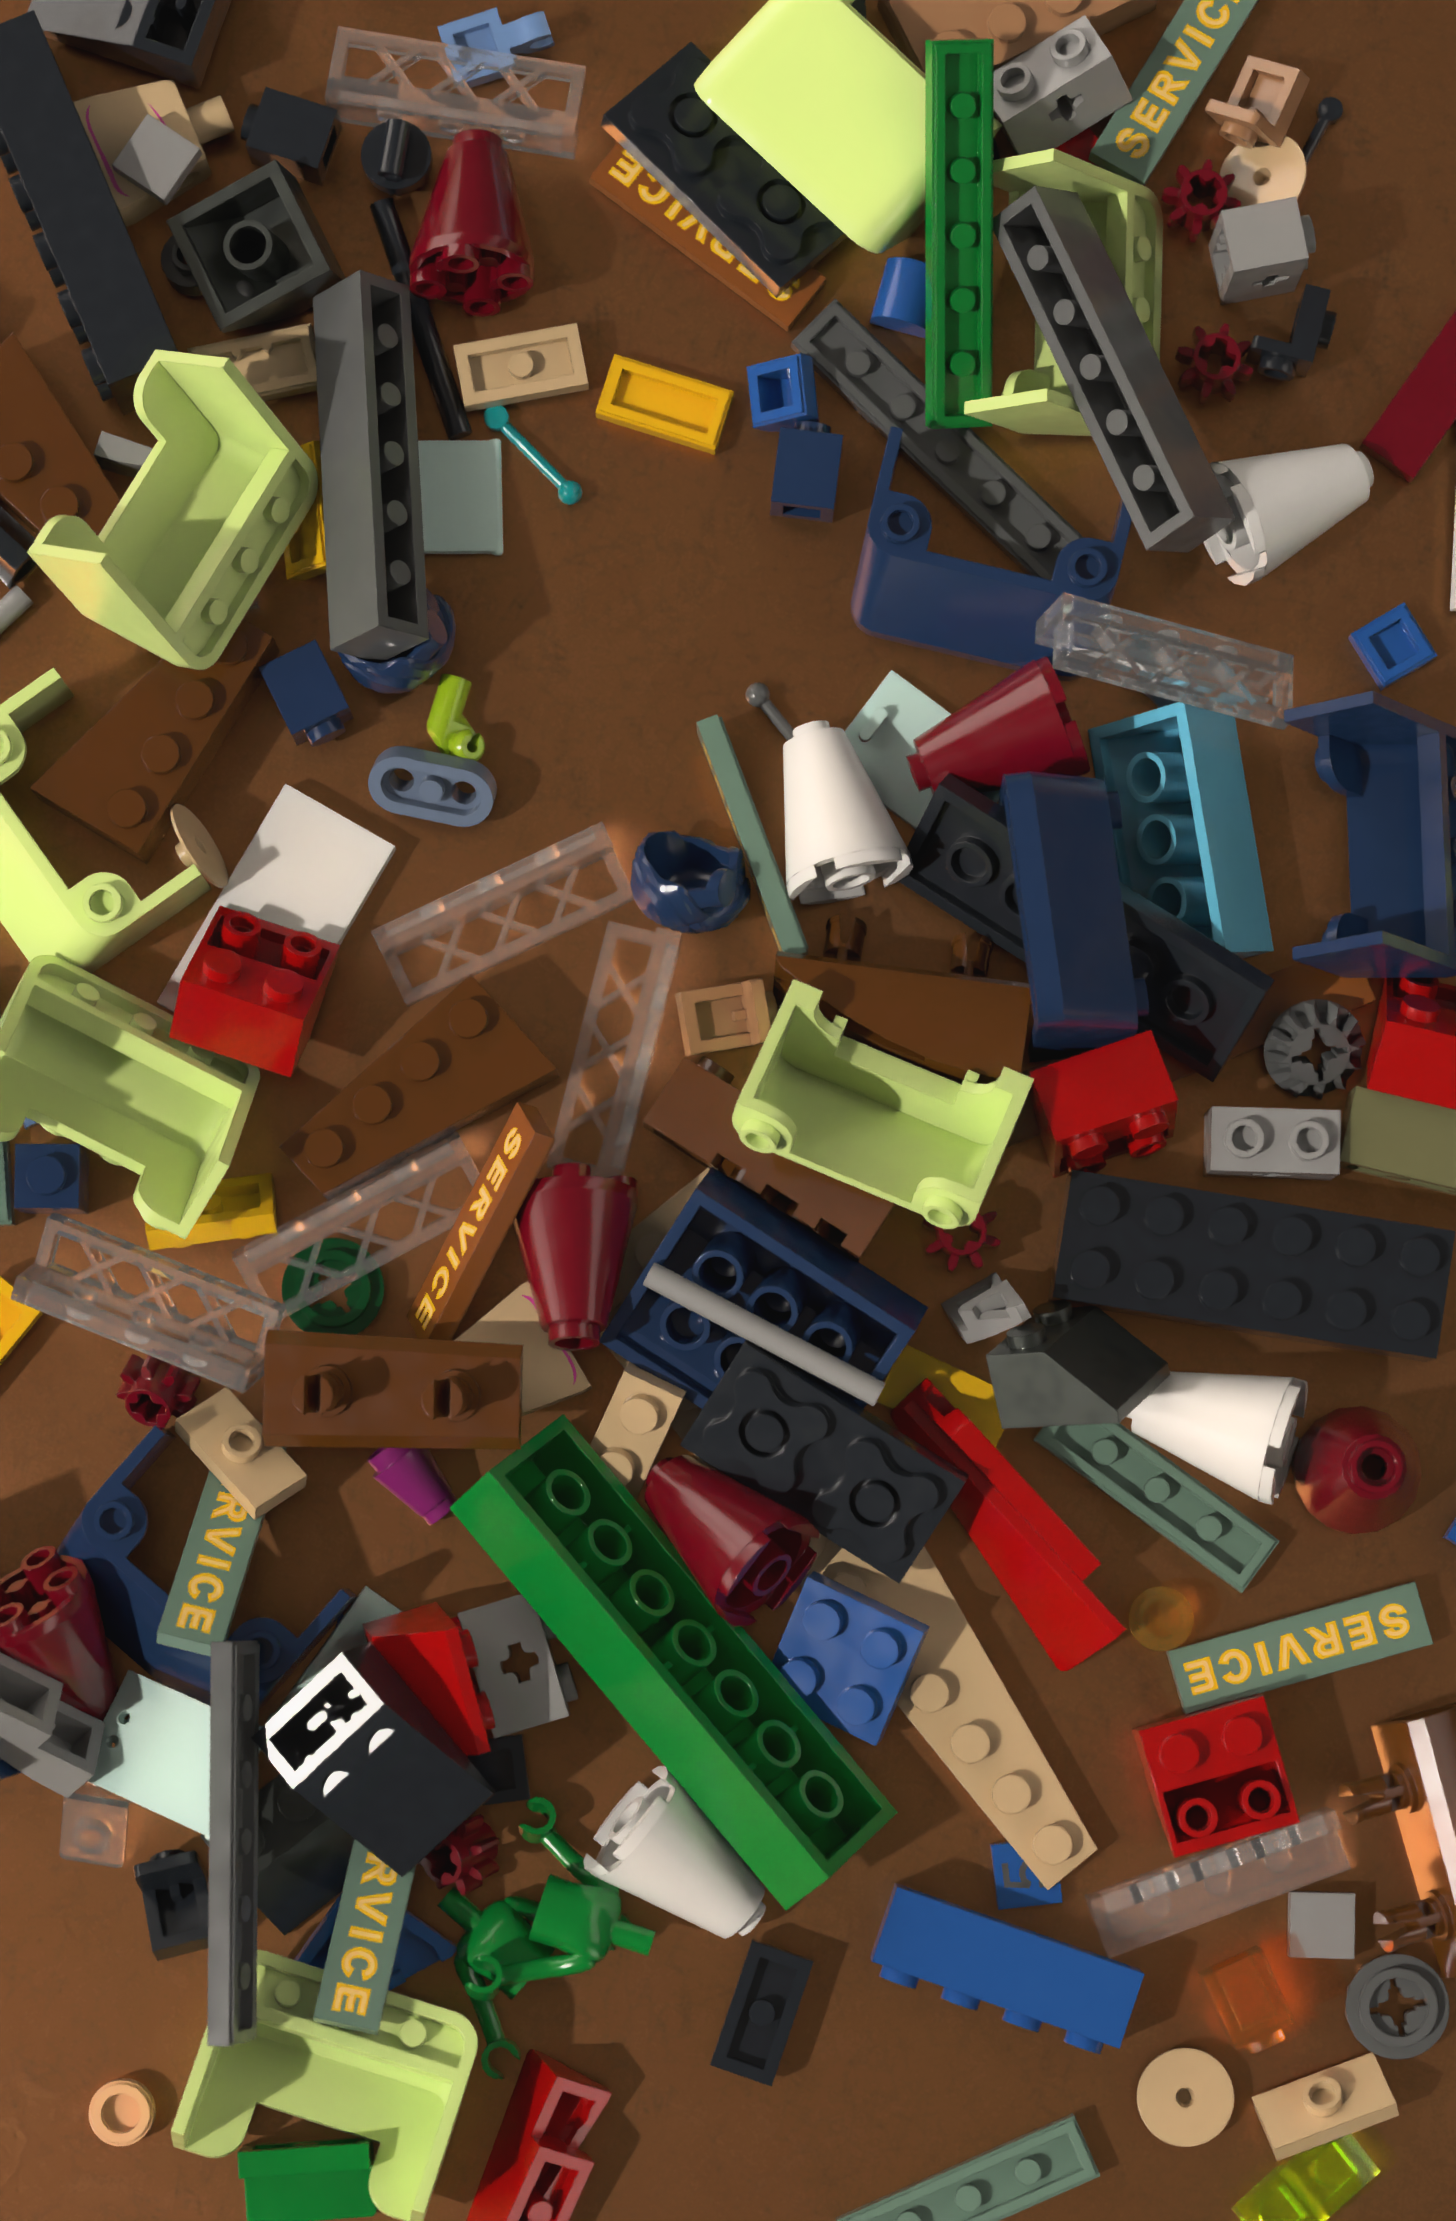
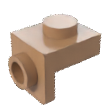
[1204,55,1310,148]
[675,978,778,1057]

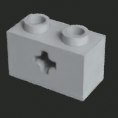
[993,15,1133,155]
[1208,196,1316,305]
[1203,1106,1341,1181]
[457,1594,579,1739]

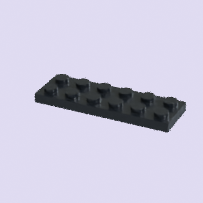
[898,773,1275,1082]

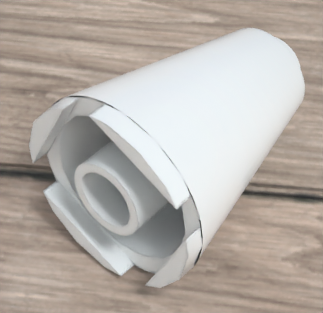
[1203,443,1374,586]
[783,720,913,905]
[1126,1371,1308,1505]
[584,1766,766,1939]

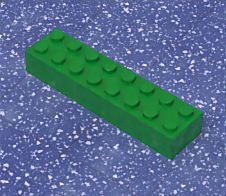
[449,1414,898,1910]

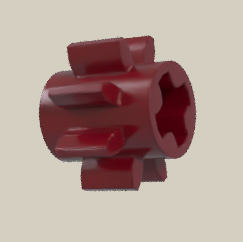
[1161,159,1241,243]
[1175,323,1254,405]
[922,1211,1001,1273]
[116,1347,201,1428]
[420,1814,500,1895]

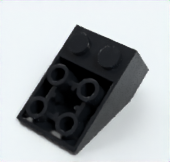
[27,0,232,89]
[251,1641,496,1877]

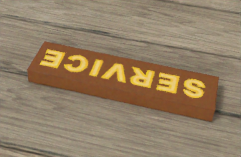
[589,142,826,332]
[407,1102,555,1340]

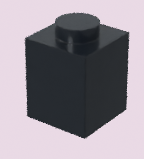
[240,87,342,186]

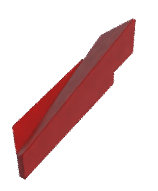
[890,1378,1126,1671]
[466,2049,612,2221]

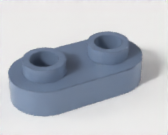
[368,746,497,827]

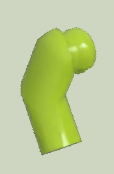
[427,674,485,761]

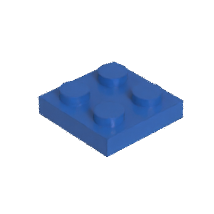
[772,1571,930,1746]

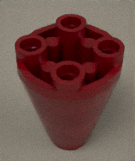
[409,129,535,317]
[513,1163,638,1351]
[1291,1406,1422,1534]
[0,1546,118,1721]

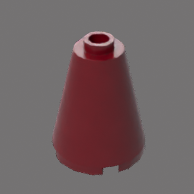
[906,656,1090,795]
[644,1455,820,1627]

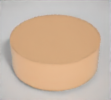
[88,2078,156,2146]

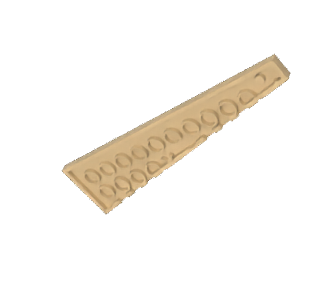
[600,1167,1098,1890]

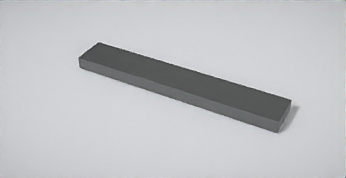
[791,299,1084,580]
[207,1640,260,2047]

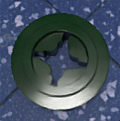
[282,1238,385,1335]

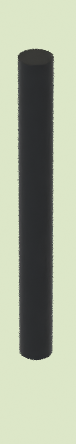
[370,198,472,440]

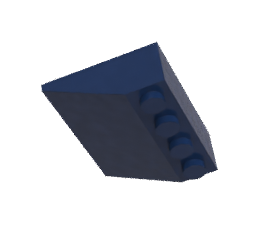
[600,1167,928,1409]

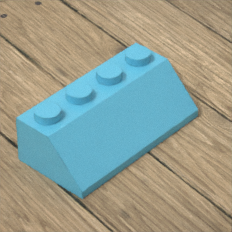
[1088,700,1274,959]

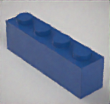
[870,1883,1145,2054]

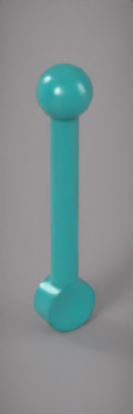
[484,406,583,505]

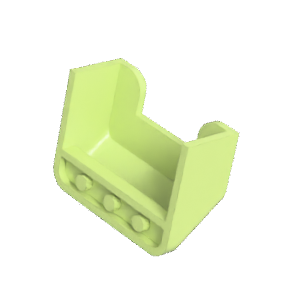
[27,349,318,670]
[0,955,260,1240]
[171,1950,478,2221]

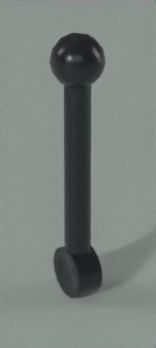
[1302,97,1343,166]

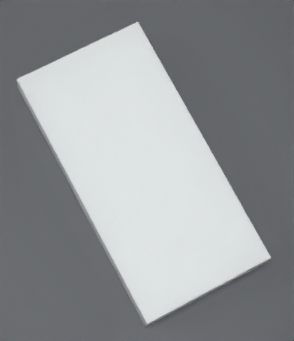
[157,783,396,1013]

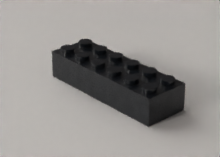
[0,10,178,415]
[1048,1170,1456,1362]

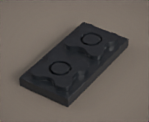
[601,42,848,298]
[680,1340,969,1583]

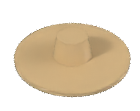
[1219,135,1307,207]
[170,804,229,888]
[1137,2048,1234,2147]

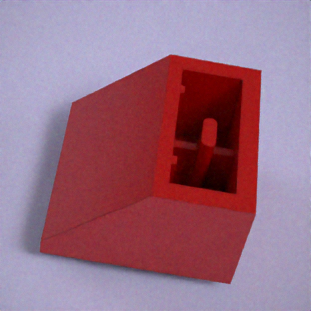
[169,906,340,1078]
[1367,978,1456,1110]
[1029,1030,1178,1178]
[362,1602,496,1756]
[1132,1694,1300,1858]

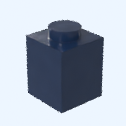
[770,421,843,523]
[258,639,353,747]
[14,1144,90,1214]

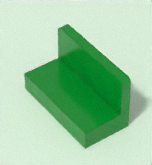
[237,2137,377,2221]

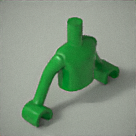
[465,1797,656,2002]
[437,1886,631,2080]

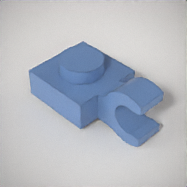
[437,7,555,92]

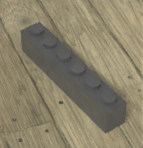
[993,186,1236,553]
[313,270,429,663]

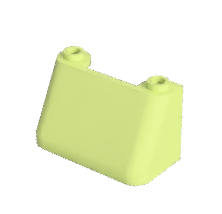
[694,0,1003,253]
[732,979,1034,1229]

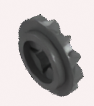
[1264,999,1367,1100]
[1345,1954,1449,2059]

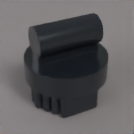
[361,118,433,197]

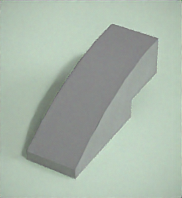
[0,1652,105,1798]

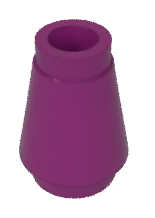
[367,1448,458,1526]

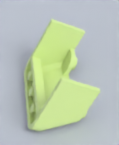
[964,148,1163,436]
[0,667,212,974]

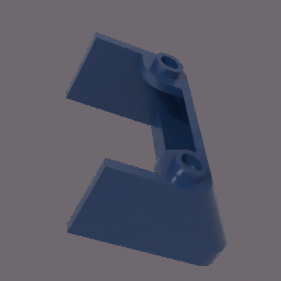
[850,426,1132,681]
[1284,691,1456,978]
[998,771,1149,1063]
[57,1426,357,1711]

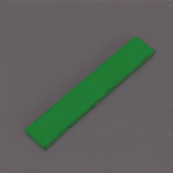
[925,38,994,429]

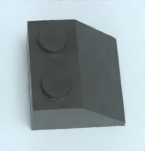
[166,159,346,333]
[986,1300,1170,1429]
[200,1774,354,1936]

